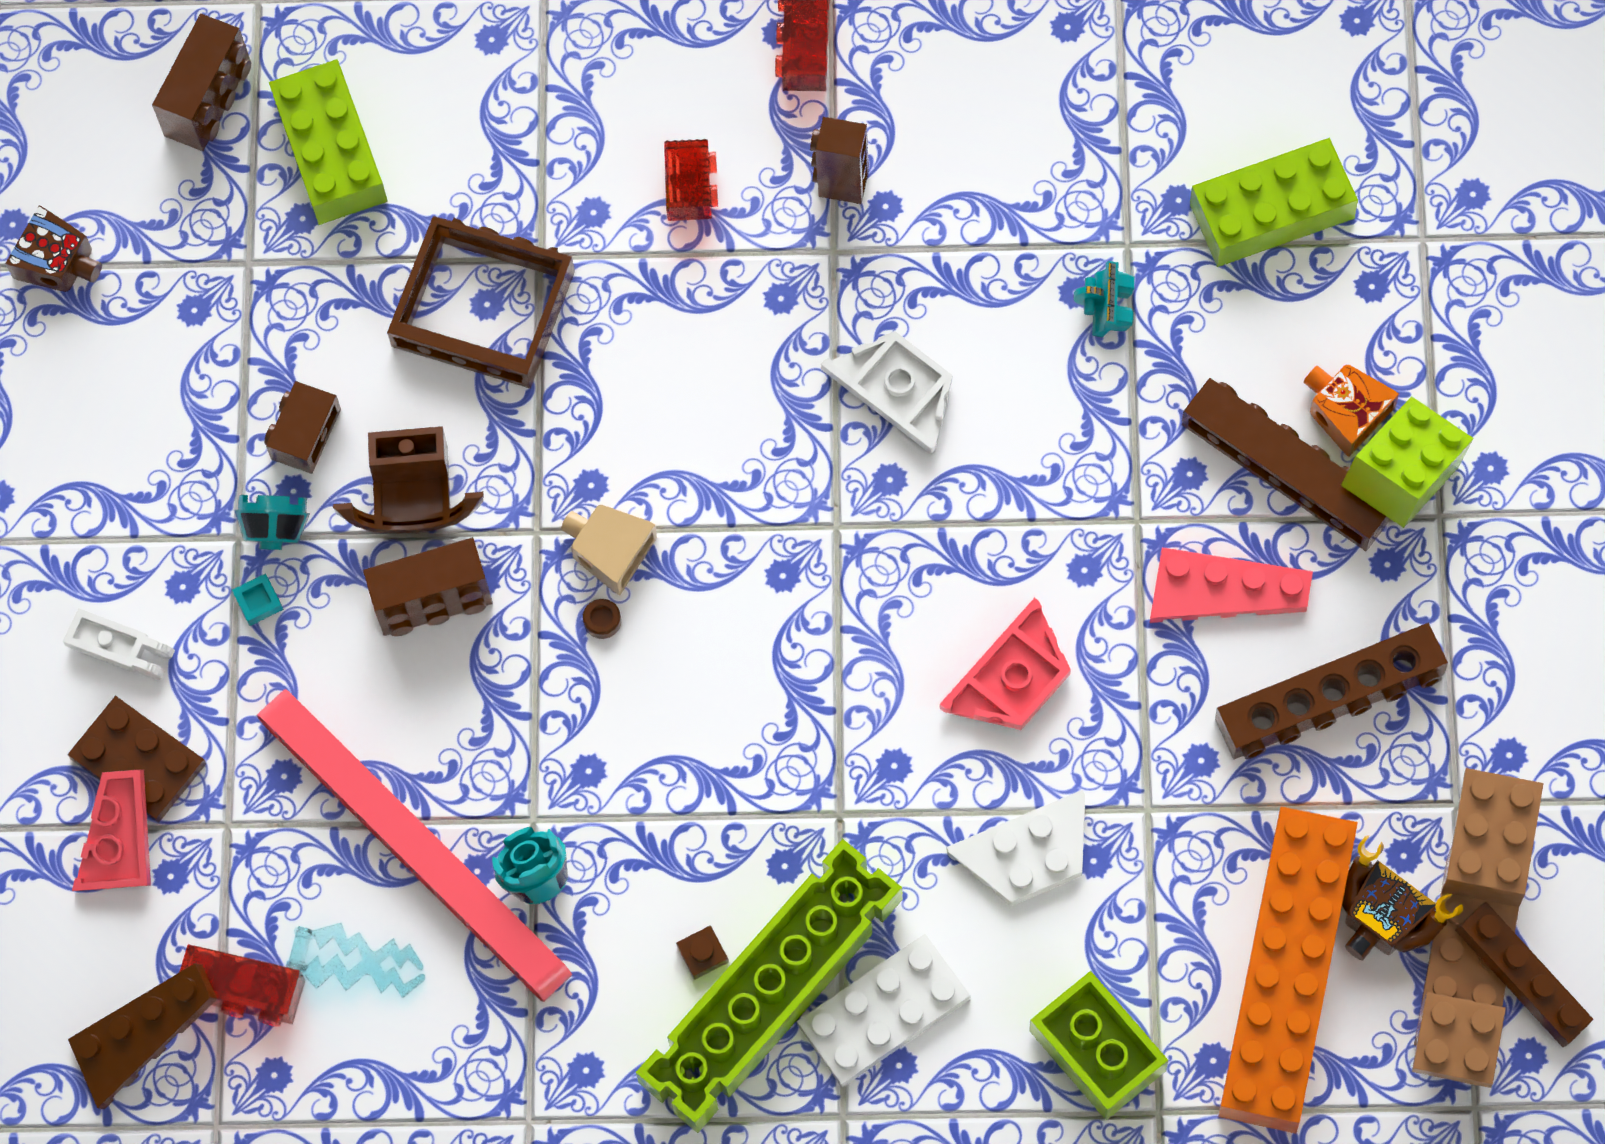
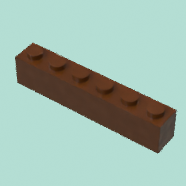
[1181,378,1391,551]

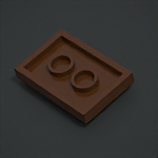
[67,695,206,823]

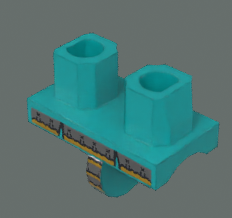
[1073,261,1135,338]

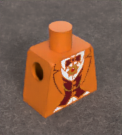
[1303,364,1399,457]

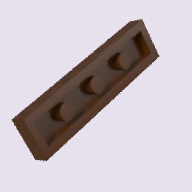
[1455,902,1594,1048]

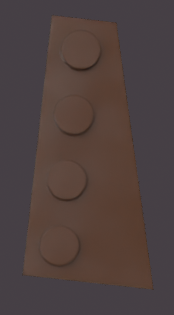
[68,963,217,1109]

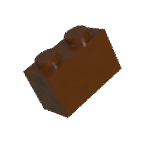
[264,381,341,474]

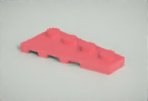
[1150,547,1313,623]

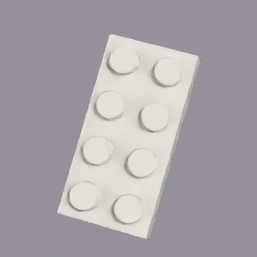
[797,933,971,1088]

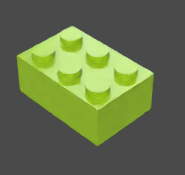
[1341,396,1474,528]
[1029,970,1168,1120]

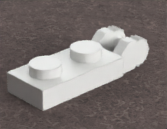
[62,608,175,680]

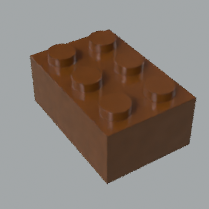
[152,13,252,151]
[363,537,493,636]

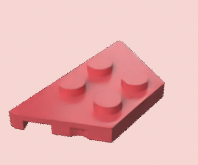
[940,597,1071,730]

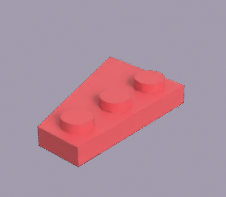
[72,770,151,891]

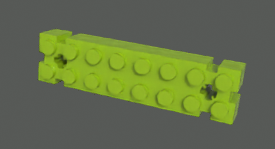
[635,838,903,1133]

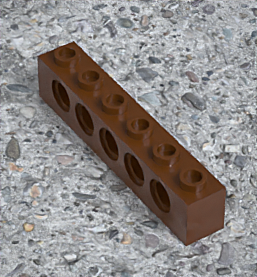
[1215,622,1448,760]

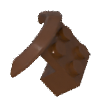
[333,426,484,534]

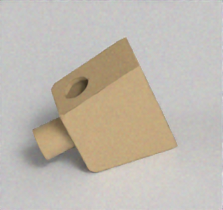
[561,505,658,595]

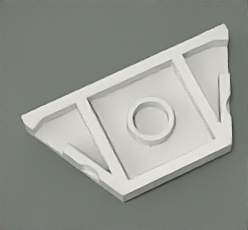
[820,331,953,455]
[946,790,1085,906]

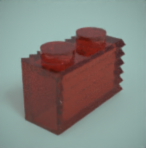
[664,138,719,221]

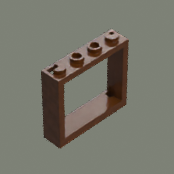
[387,216,575,389]

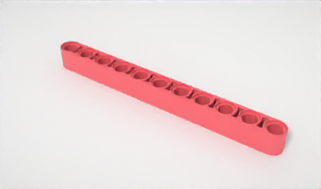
[256,689,572,1002]

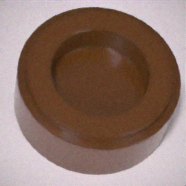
[583,599,621,639]

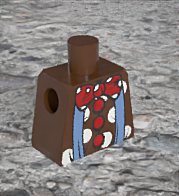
[5,205,102,292]

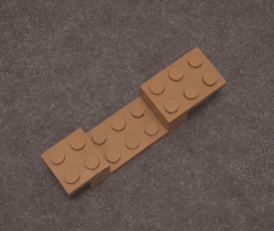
[1412,768,1544,1088]

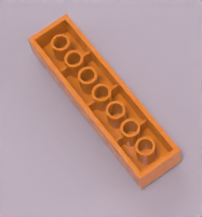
[1218,806,1358,1134]

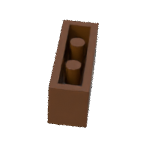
[810,117,869,204]

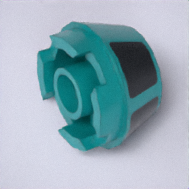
[234,495,310,550]
[492,827,568,904]

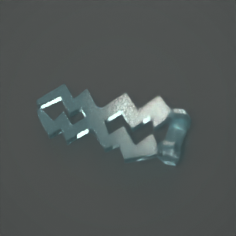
[286,922,426,998]

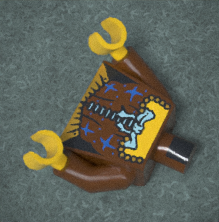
[1342,835,1463,961]

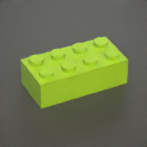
[268,59,388,225]
[1190,137,1358,267]

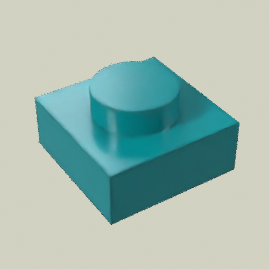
[232,573,284,626]

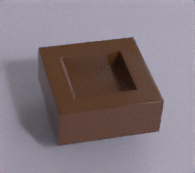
[676,925,729,980]

